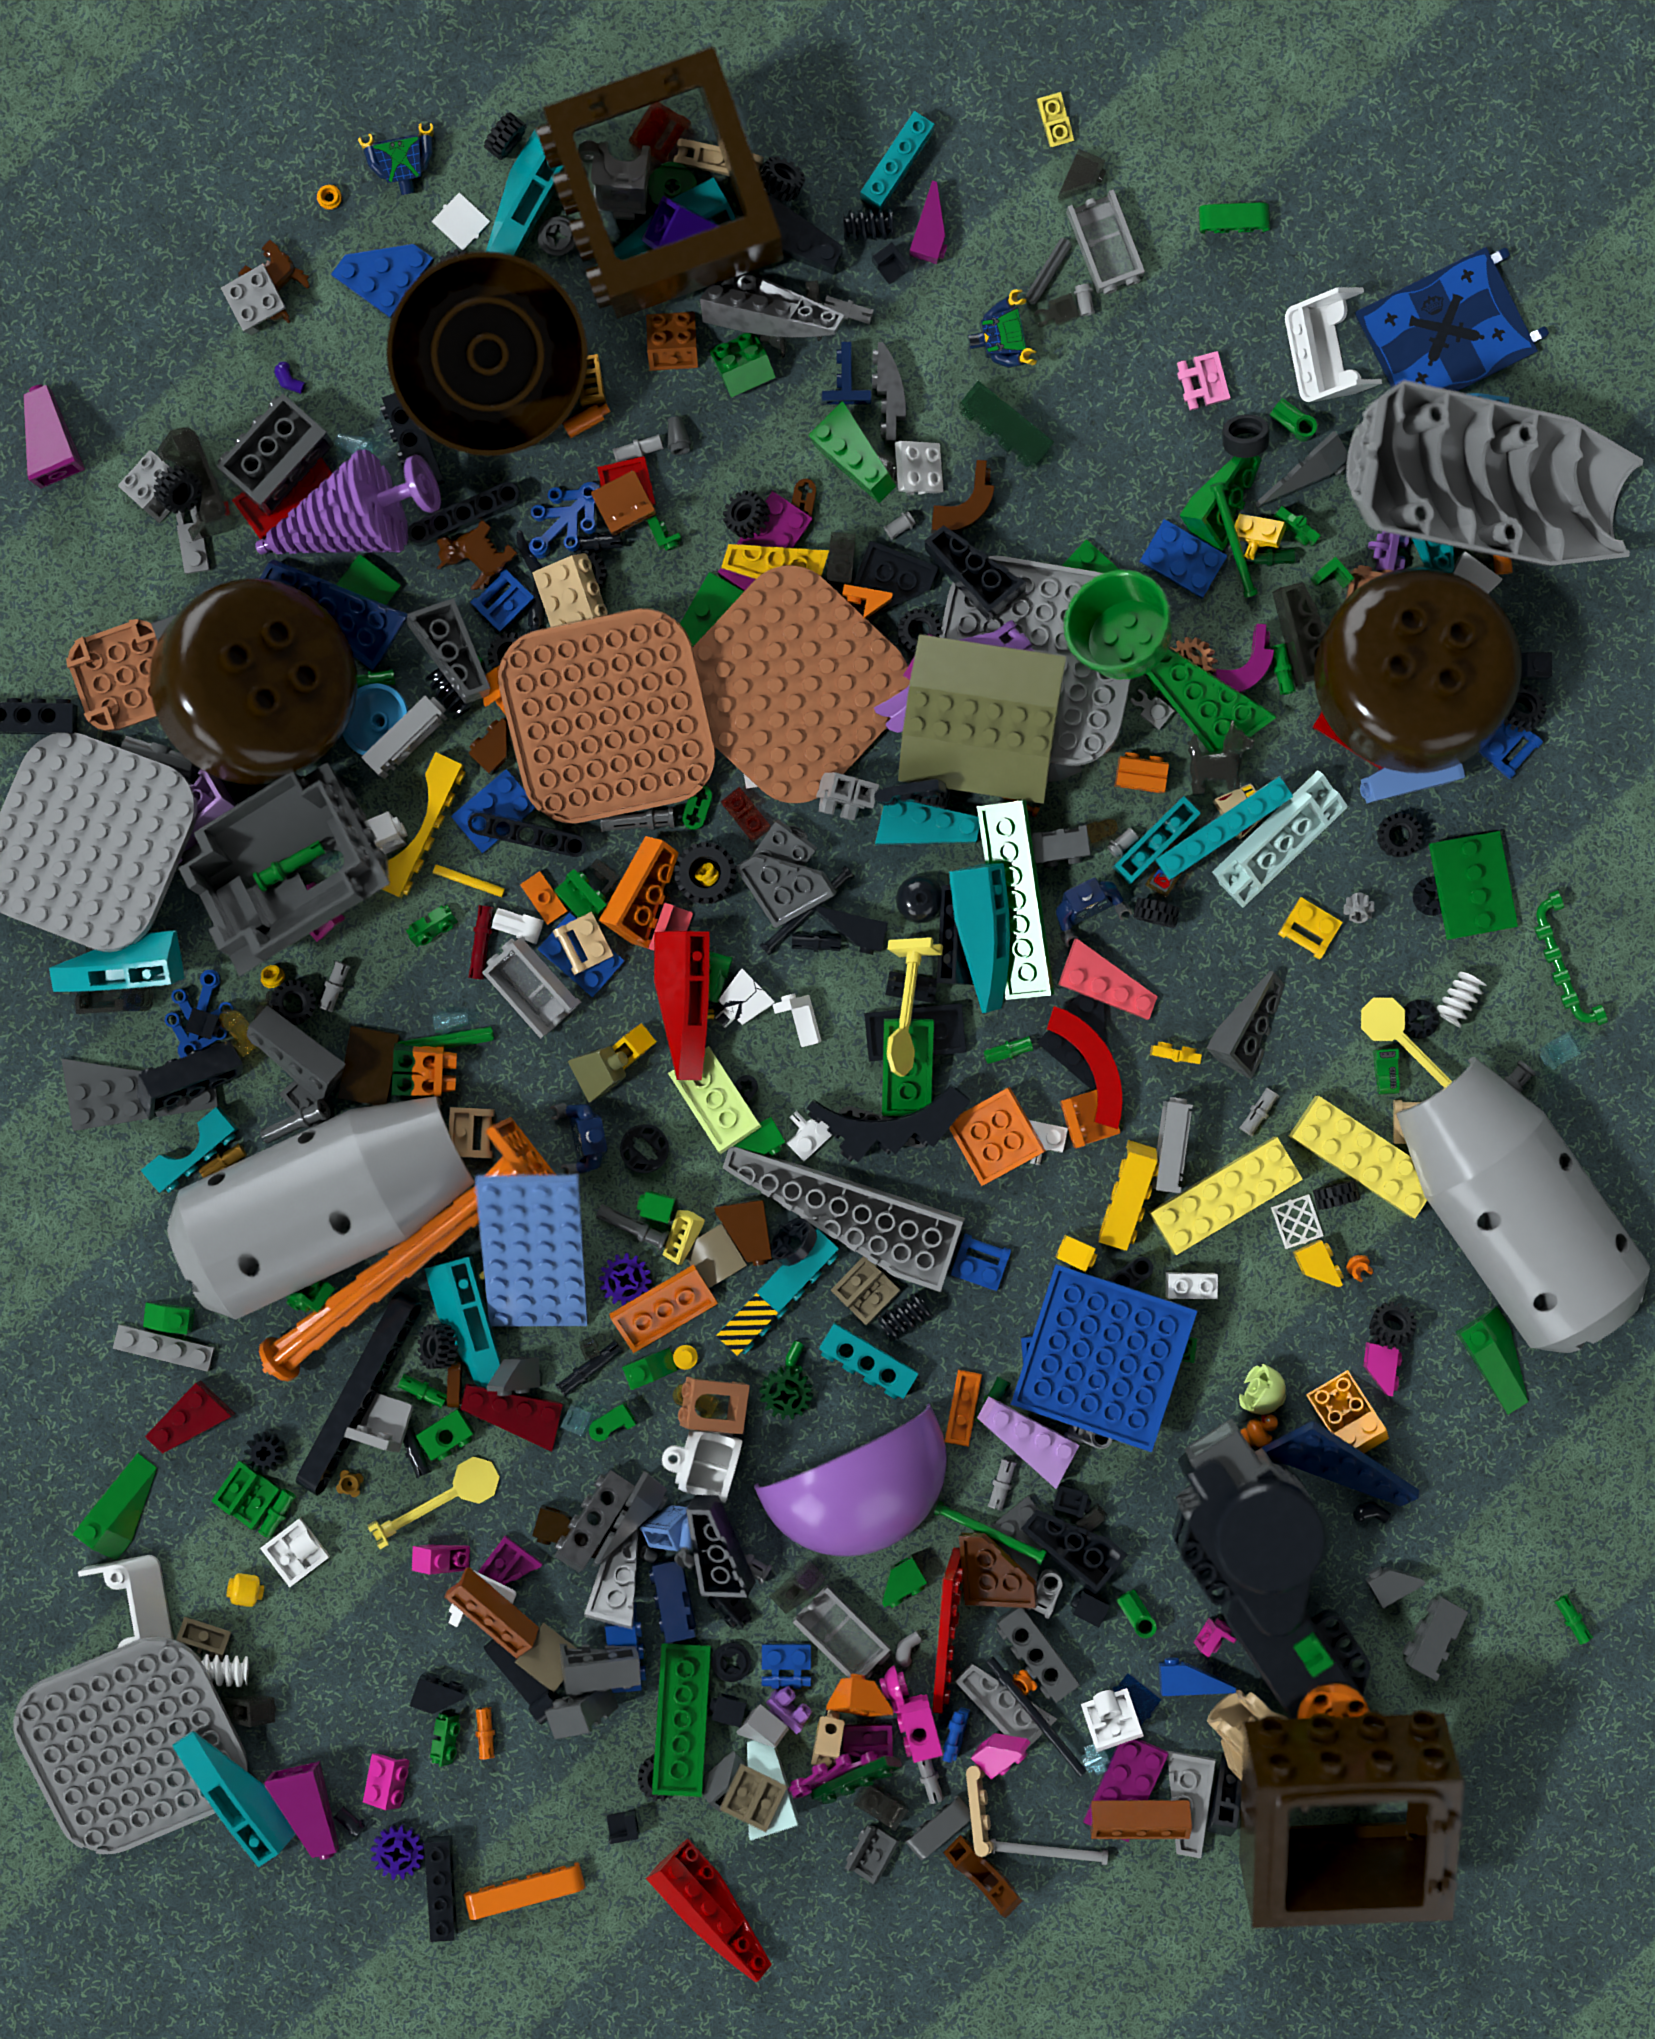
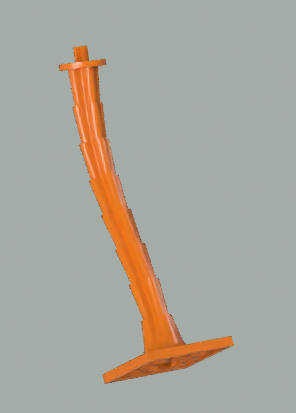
[259,1117,556,1382]

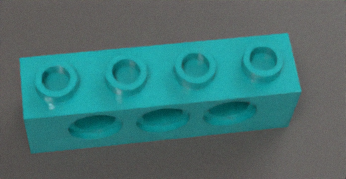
[860,111,935,211]
[1112,796,1201,884]
[819,1322,918,1400]

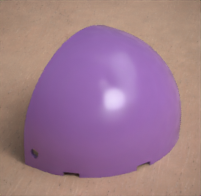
[754,1403,947,1556]

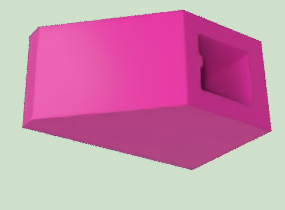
[1363,1342,1402,1396]
[412,1544,470,1575]
[971,1733,1031,1779]

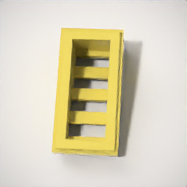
[662,1210,705,1265]

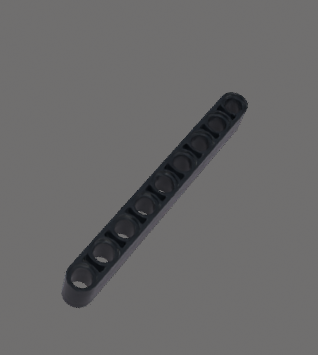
[296,1291,422,1496]

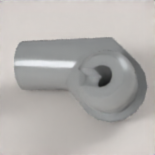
[895,1631,922,1667]

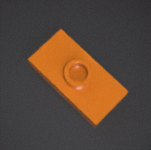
[520,871,568,925]

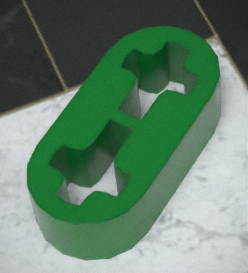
[682,785,712,830]

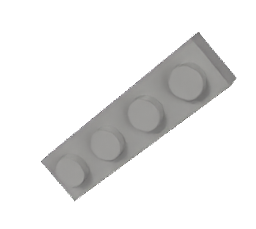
[113,1324,215,1372]

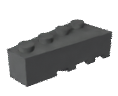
[406,598,490,704]
[247,1005,346,1101]

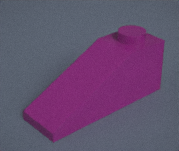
[909,181,948,264]

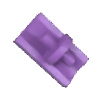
[1368,531,1409,572]
[766,1686,812,1735]

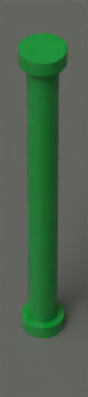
[1209,482,1258,597]
[934,1501,1047,1565]

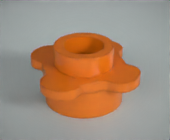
[1012,1669,1037,1695]

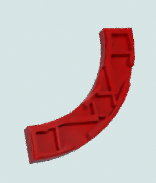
[1046,1006,1122,1129]

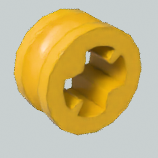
[695,863,720,887]

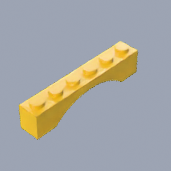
[382,752,466,898]

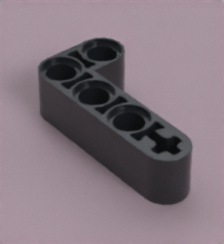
[483,1639,560,1725]

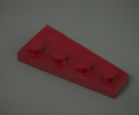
[461,1384,563,1452]

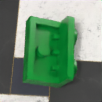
[555,869,607,918]

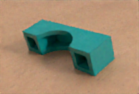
[140,1107,238,1193]

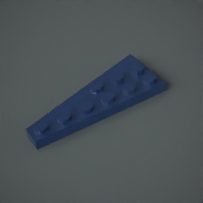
[1261,1421,1419,1506]

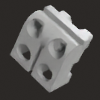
[816,772,879,821]

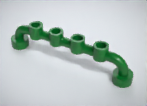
[1534,890,1608,1026]

